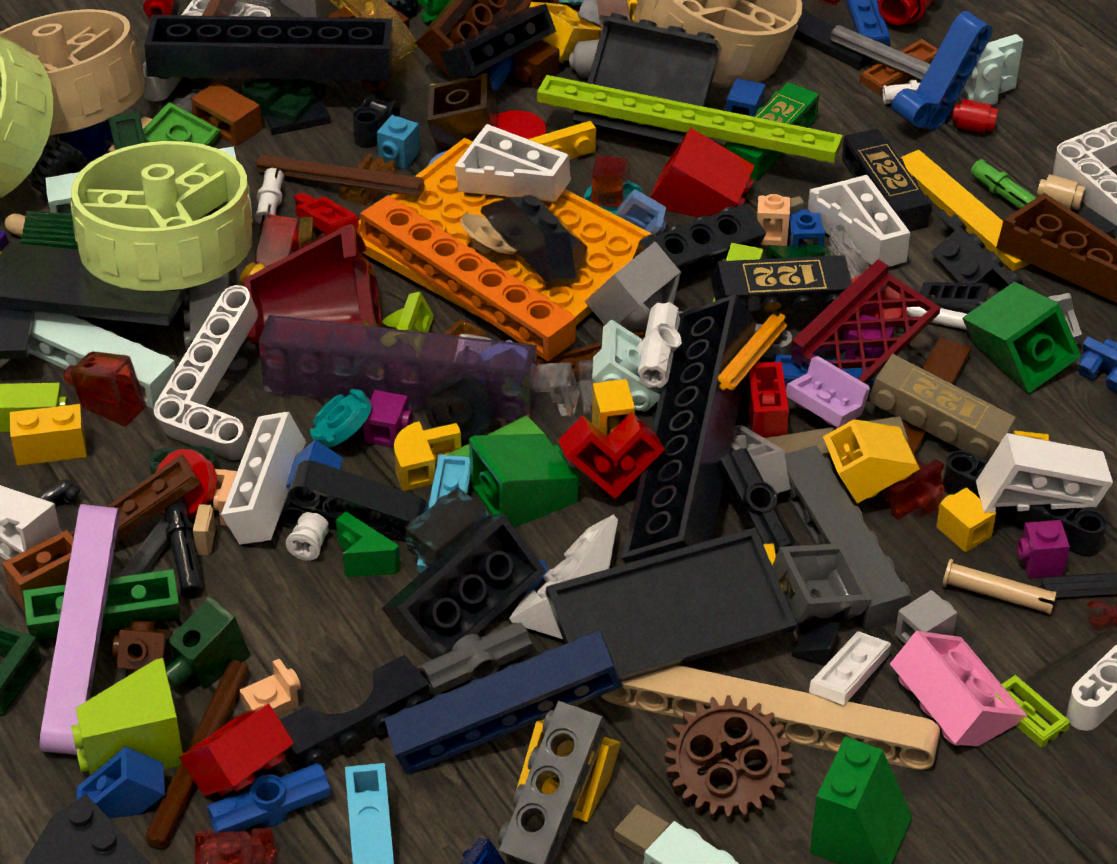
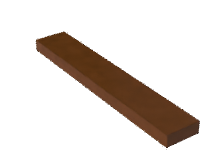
[894,338,971,486]

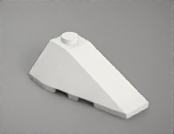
[509,514,618,639]

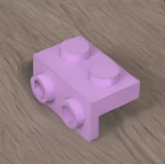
[786,356,870,428]

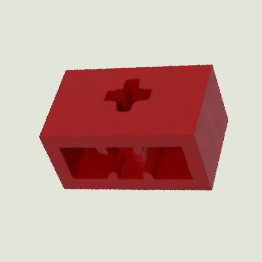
[746,362,789,438]

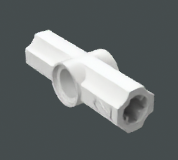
[637,302,682,388]

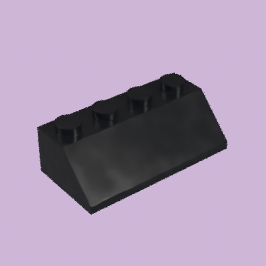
[381,514,546,660]
[25,794,151,864]

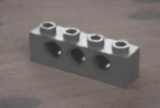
[498,701,609,864]

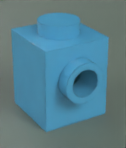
[377,115,420,170]

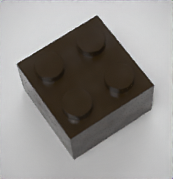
[427,73,497,150]

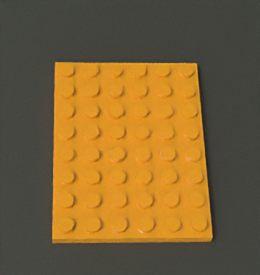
[357,138,656,325]

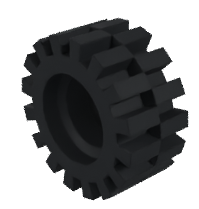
[28,140,88,197]

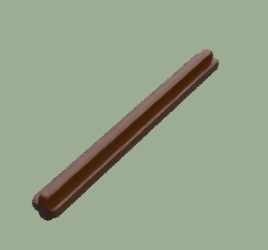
[256,155,425,196]
[145,660,249,849]

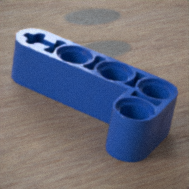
[891,11,993,130]

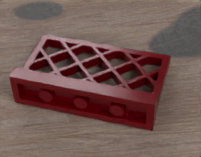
[791,259,941,385]

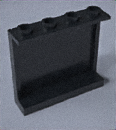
[572,13,722,149]

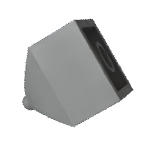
[585,242,683,332]

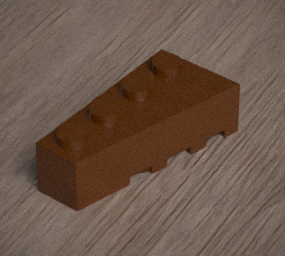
[996,193,1117,303]

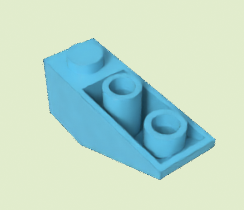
[345,763,394,864]

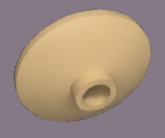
[460,214,517,254]

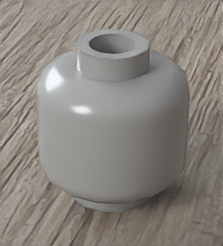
[569,39,599,79]

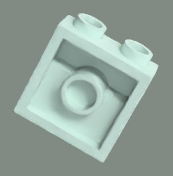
[959,34,1023,105]
[592,319,661,412]

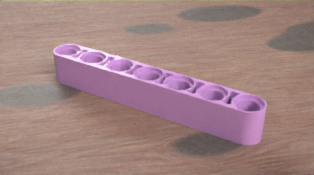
[39,504,119,755]

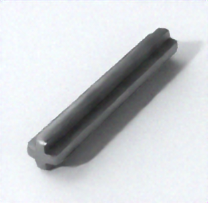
[830,25,930,80]

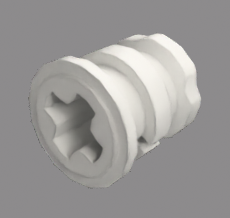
[286,512,329,561]

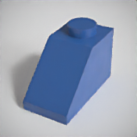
[77,747,165,818]

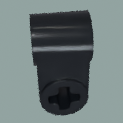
[353,95,400,148]

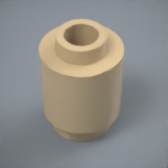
[1036,174,1085,211]

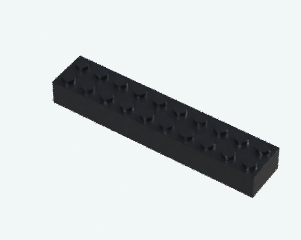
[621,294,756,564]

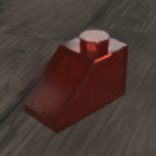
[591,155,631,207]

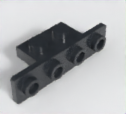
[931,209,1023,287]

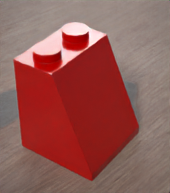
[650,127,755,218]

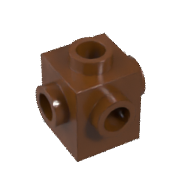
[113,621,173,675]

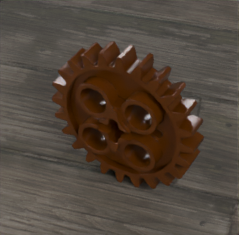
[665,695,793,822]

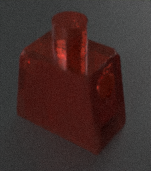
[64,351,146,427]

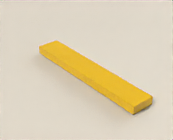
[900,150,1030,272]

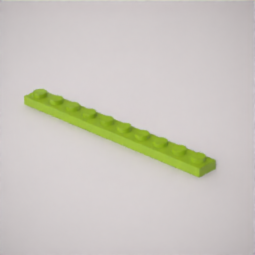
[537,75,843,163]

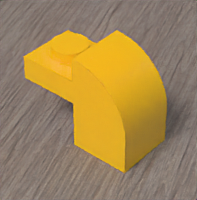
[394,421,461,491]

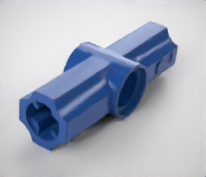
[206,763,331,839]

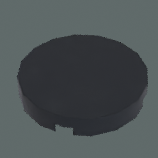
[425,374,495,442]

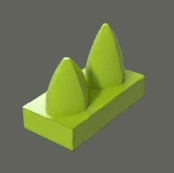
[380,292,434,362]

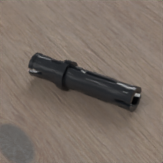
[165,496,204,599]

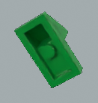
[336,512,401,577]

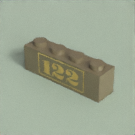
[867,354,1016,461]

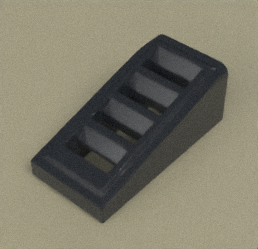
[920,282,989,314]

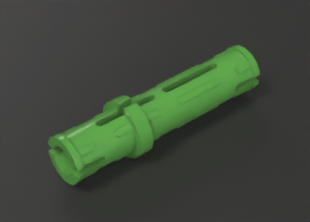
[970,159,1036,209]

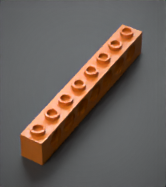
[360,195,576,361]

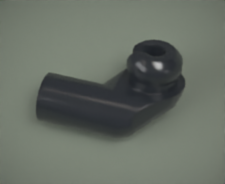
[37,478,80,503]

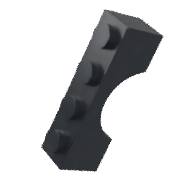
[280,654,430,772]

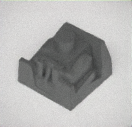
[772,543,872,623]

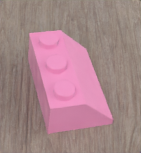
[890,631,1027,747]

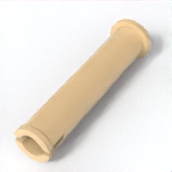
[942,559,1057,615]

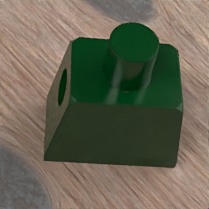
[165,596,251,689]

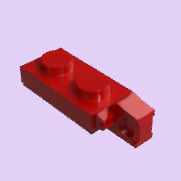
[293,192,359,235]

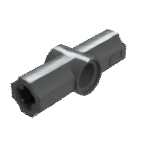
[418,622,532,696]

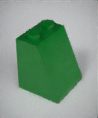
[962,282,1081,394]
[469,434,581,528]
[810,736,912,864]

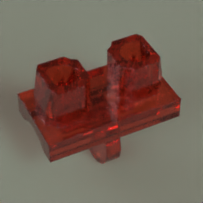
[881,459,945,519]

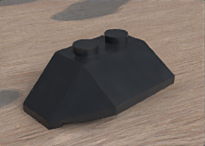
[480,195,588,285]

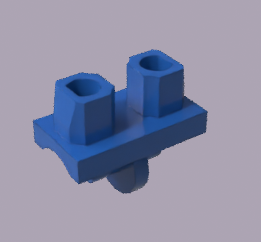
[1078,336,1117,392]

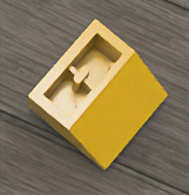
[823,419,920,504]

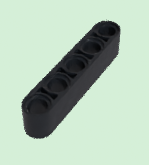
[942,450,1107,557]

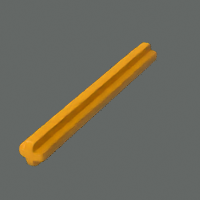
[717,314,787,391]

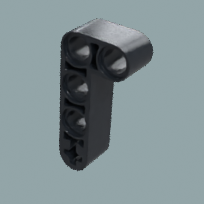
[280,460,429,543]

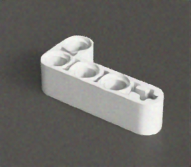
[1066,644,1117,731]

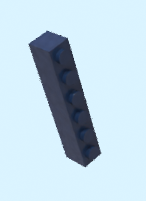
[384,630,623,775]

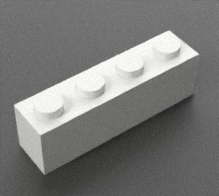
[221,411,306,545]

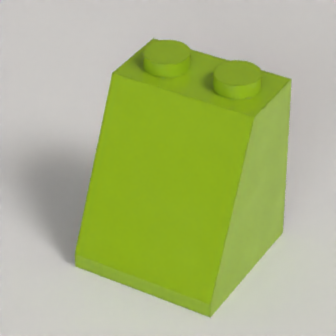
[71,658,183,776]

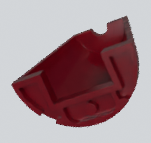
[244,224,382,355]

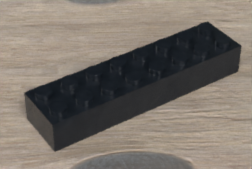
[144,15,393,82]

